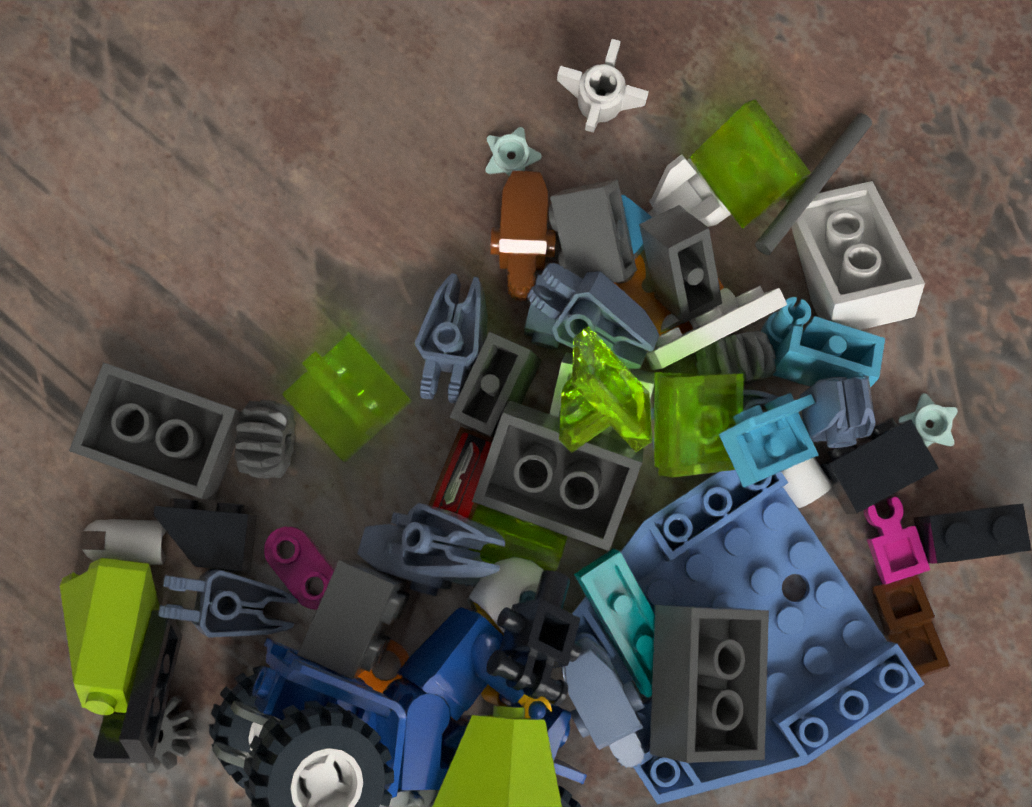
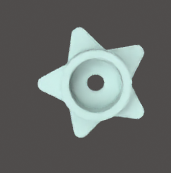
[485,127,542,176]
[899,393,958,447]

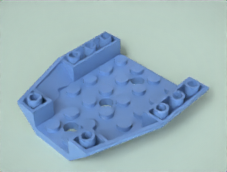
[572,463,925,805]

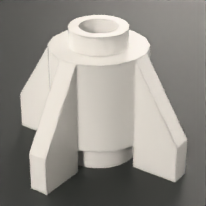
[557,39,649,133]
[648,154,731,227]

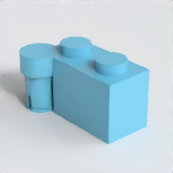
[761,297,885,387]

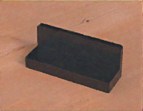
[93,610,183,763]

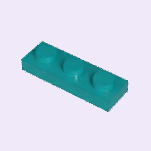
[574,548,655,698]

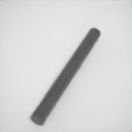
[755,113,872,255]

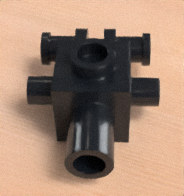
[486,570,582,706]

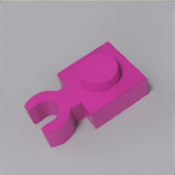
[864,497,931,584]

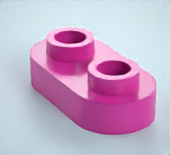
[264,527,335,610]

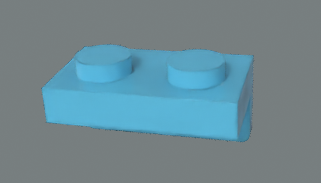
[719,393,818,488]

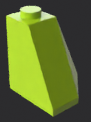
[60,558,160,715]
[432,706,562,807]

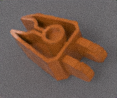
[491,171,556,303]

